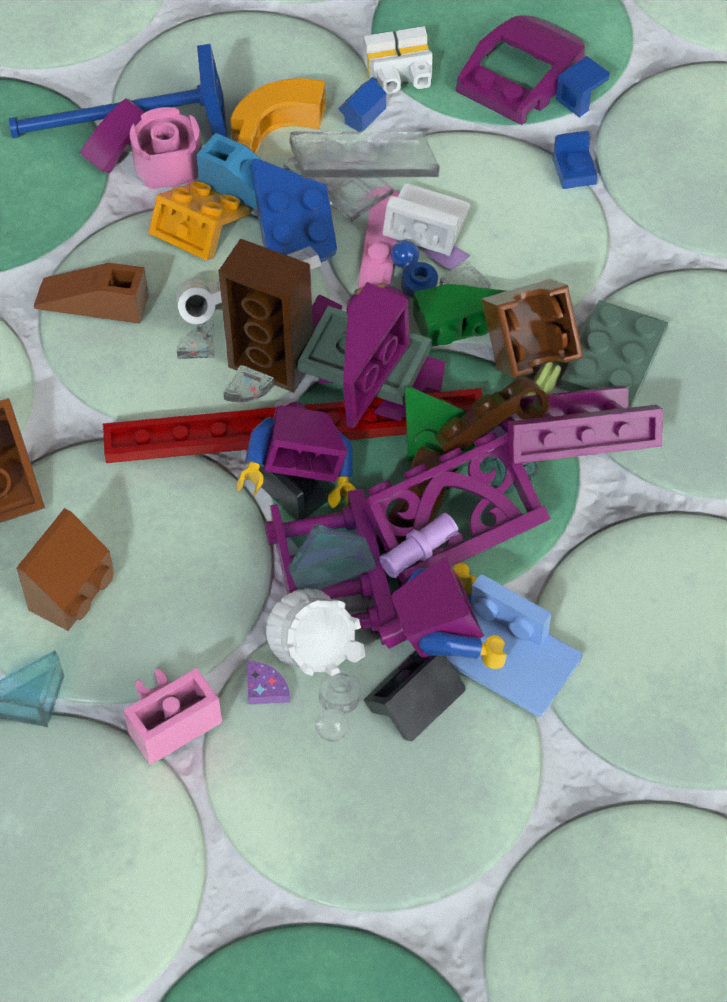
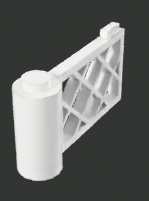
[175,246,322,324]

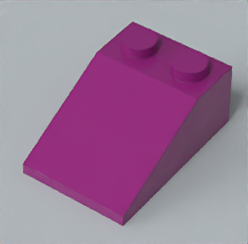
[343,282,410,429]

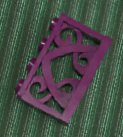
[362,432,551,587]

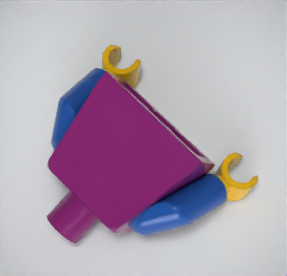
[236,402,357,508]
[378,557,507,669]

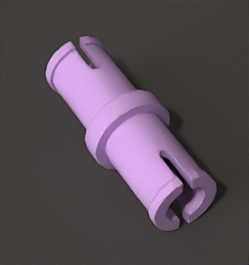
[379,512,459,578]

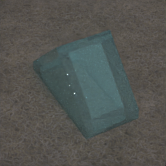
[288,524,377,590]
[0,650,64,727]

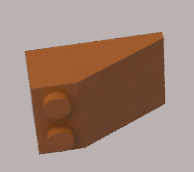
[0,398,46,523]

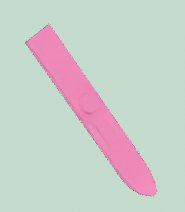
[357,189,400,289]

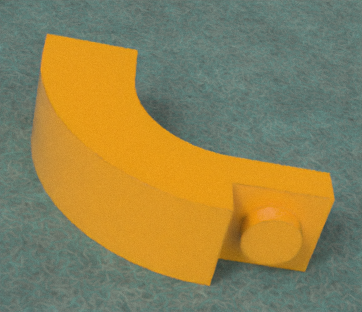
[231,78,326,154]

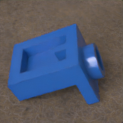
[553,131,597,189]

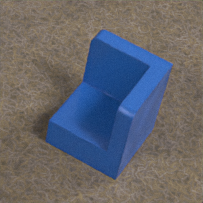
[556,56,610,118]

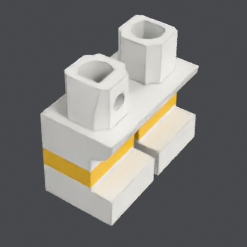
[363,26,433,94]

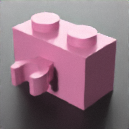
[123,668,222,765]

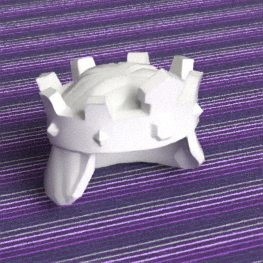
[266,588,366,676]

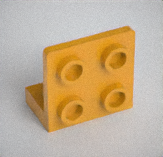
[148,181,251,261]

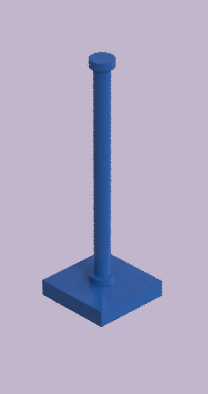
[9,44,228,138]

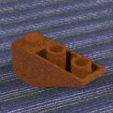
[33,263,149,324]

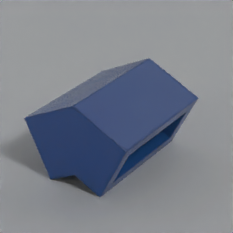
[338,77,386,133]

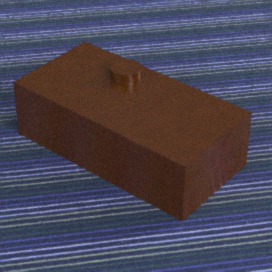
[218,238,313,393]

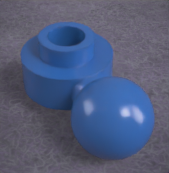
[391,240,438,299]

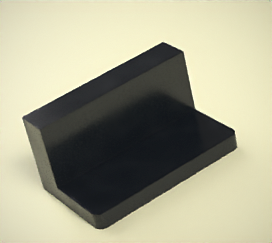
[246,451,328,520]
[364,651,466,741]

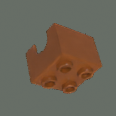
[481,279,583,378]

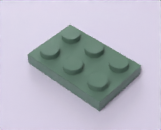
[560,300,668,408]
[298,306,432,405]

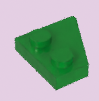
[404,386,483,461]

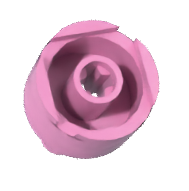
[130,107,202,189]

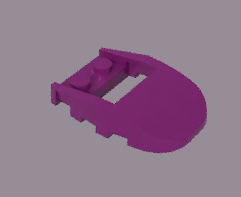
[456,15,586,125]

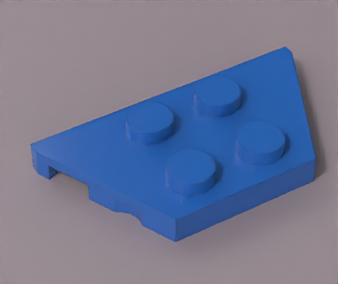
[250,159,337,263]

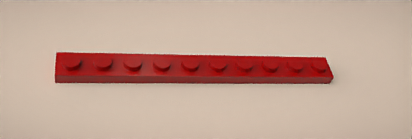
[103,388,483,463]

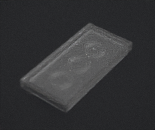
[289,131,440,178]

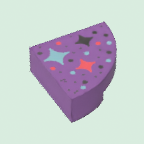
[247,661,290,705]

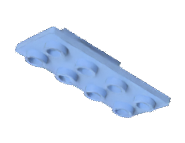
[406,574,582,717]

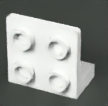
[382,183,470,256]

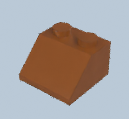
[16,508,114,631]

